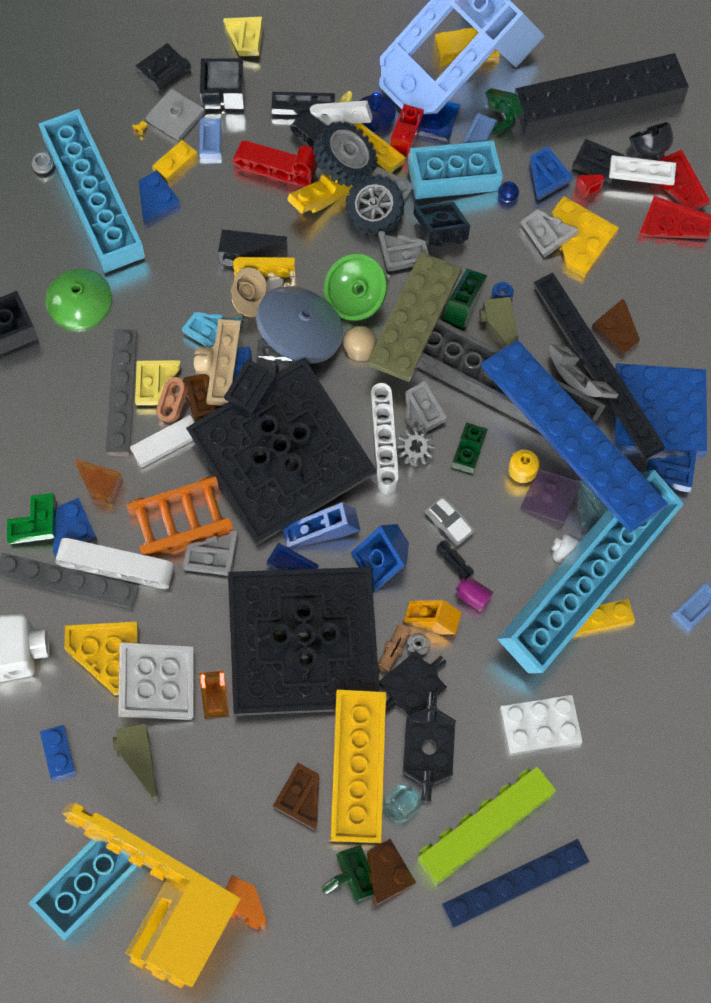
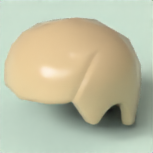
[343,326,377,362]

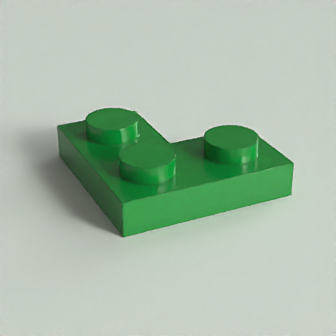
[6,493,56,544]

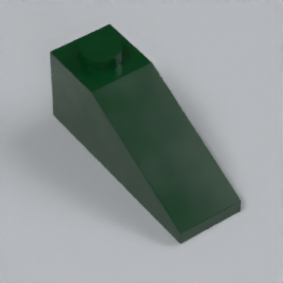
[443,268,487,329]

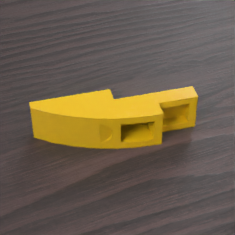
[287,174,355,214]

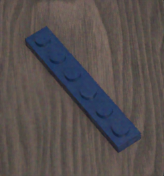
[442,839,590,929]

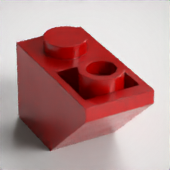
[390,104,424,157]

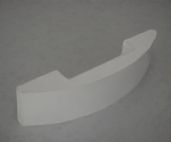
[549,344,619,398]

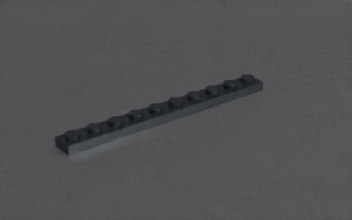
[534,272,665,460]

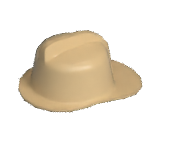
[231,267,267,317]

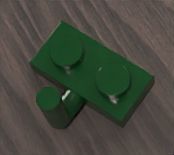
[485,88,524,135]
[322,845,374,902]

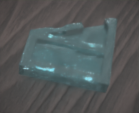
[576,479,608,532]

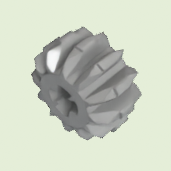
[396,427,435,466]

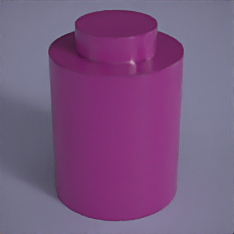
[456,577,494,612]

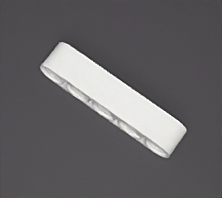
[371,383,399,495]
[55,538,175,589]

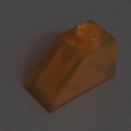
[75,459,123,506]

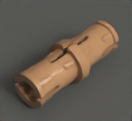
[378,624,411,673]

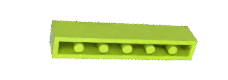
[417,767,556,885]

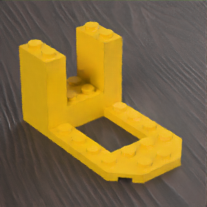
[62,803,241,989]

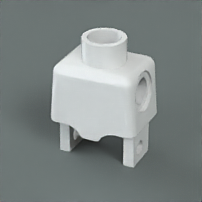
[0,614,50,682]

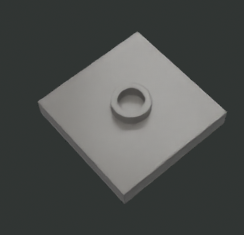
[146,88,205,142]

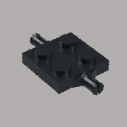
[379,651,447,716]

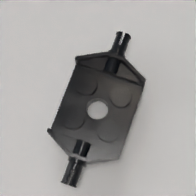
[403,692,456,802]

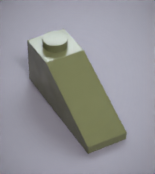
[479,297,519,350]
[113,723,159,802]

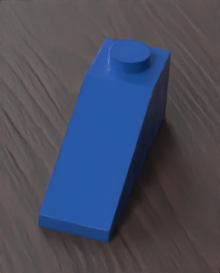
[283,502,360,549]

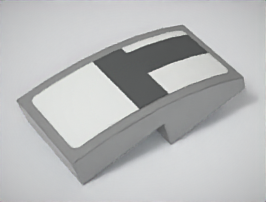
[424,496,475,546]

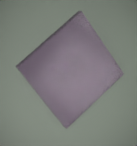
[521,470,581,523]

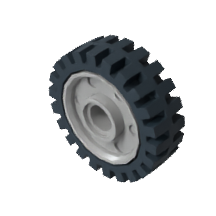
[313,122,377,187]

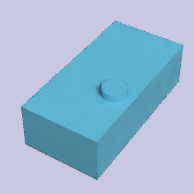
[407,141,503,199]
[29,840,139,941]

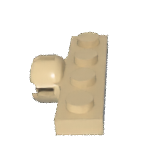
[194,319,241,406]

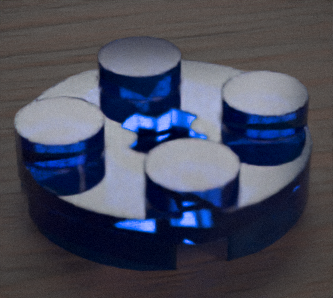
[359,93,396,135]

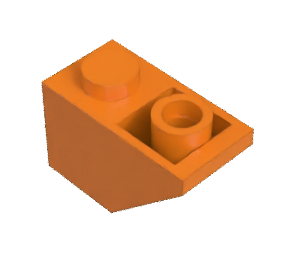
[225,875,268,930]

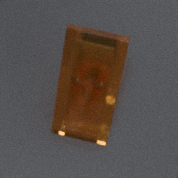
[199,670,229,718]

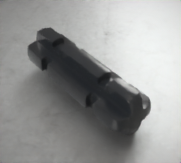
[436,540,474,580]

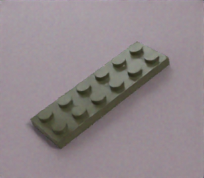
[367,252,462,382]

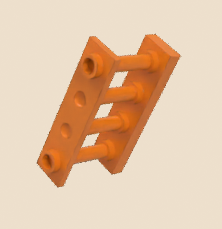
[126,476,233,558]

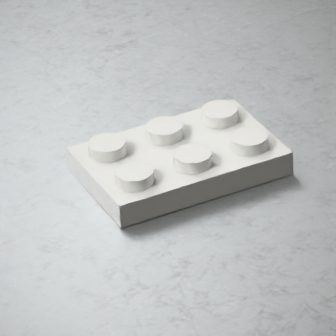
[500,695,583,756]

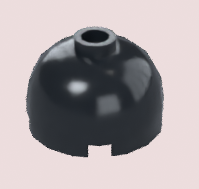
[629,122,674,160]

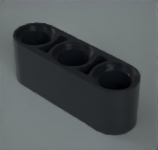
[290,111,327,149]

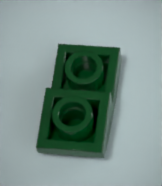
[451,422,488,474]

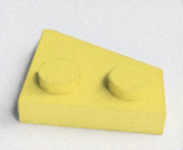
[223,17,264,56]

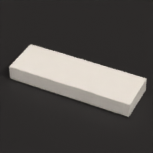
[609,155,676,185]
[130,415,195,468]

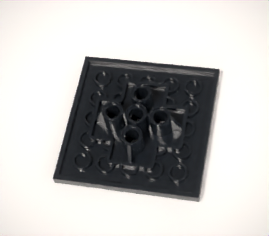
[186,358,377,545]
[228,567,380,716]

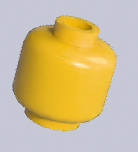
[508,449,539,483]

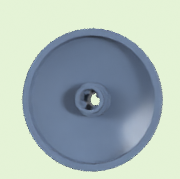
[256,286,343,363]

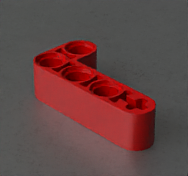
[232,140,318,187]

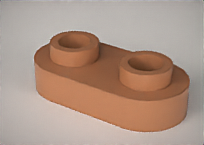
[156,377,188,423]

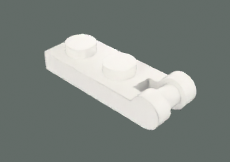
[310,101,373,125]

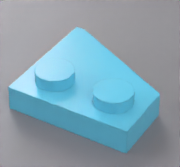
[182,312,244,347]

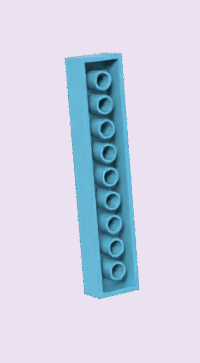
[497,470,684,673]

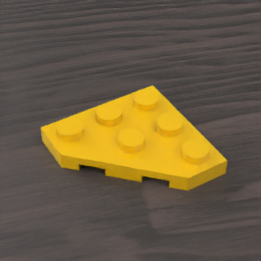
[551,196,619,278]
[64,622,138,695]

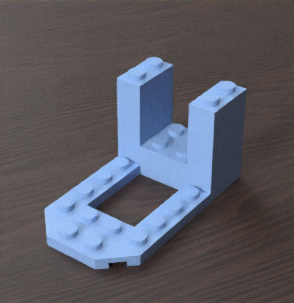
[379,0,545,115]

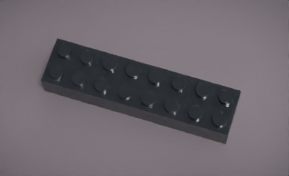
[515,53,689,137]

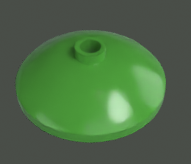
[324,254,388,321]
[45,269,112,329]

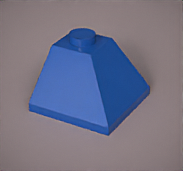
[351,524,409,591]

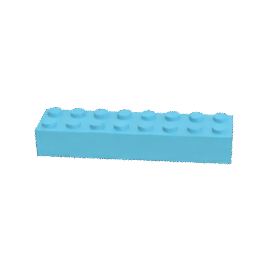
[39,109,145,273]

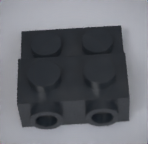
[413,202,471,247]

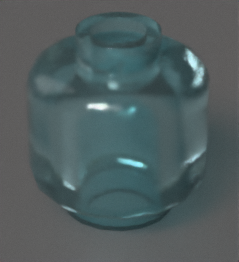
[383,785,420,823]

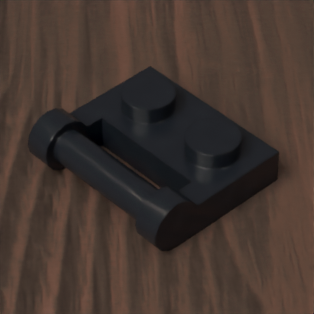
[135,43,191,91]

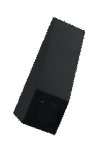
[218,229,288,266]

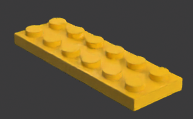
[330,690,386,844]

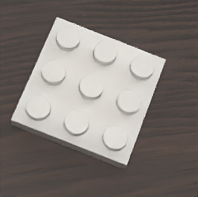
[118,643,193,720]

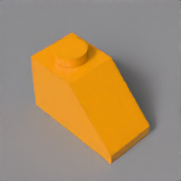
[403,600,462,634]

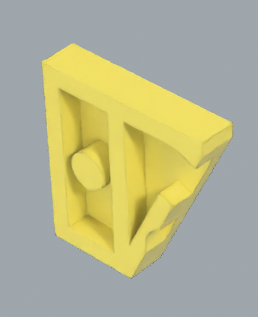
[135,360,181,405]

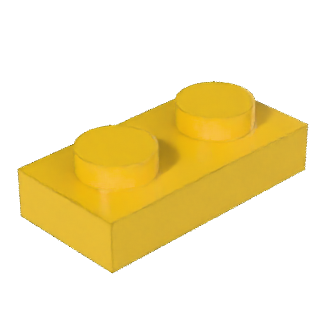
[152,140,198,183]

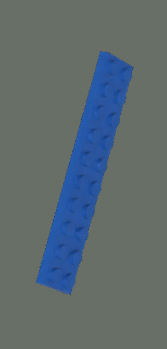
[481,340,668,533]

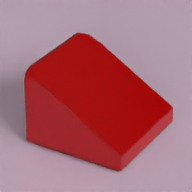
[575,175,605,198]

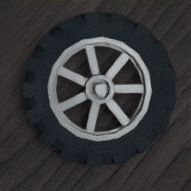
[346,175,405,236]

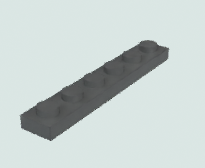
[106,329,138,456]
[0,553,139,610]

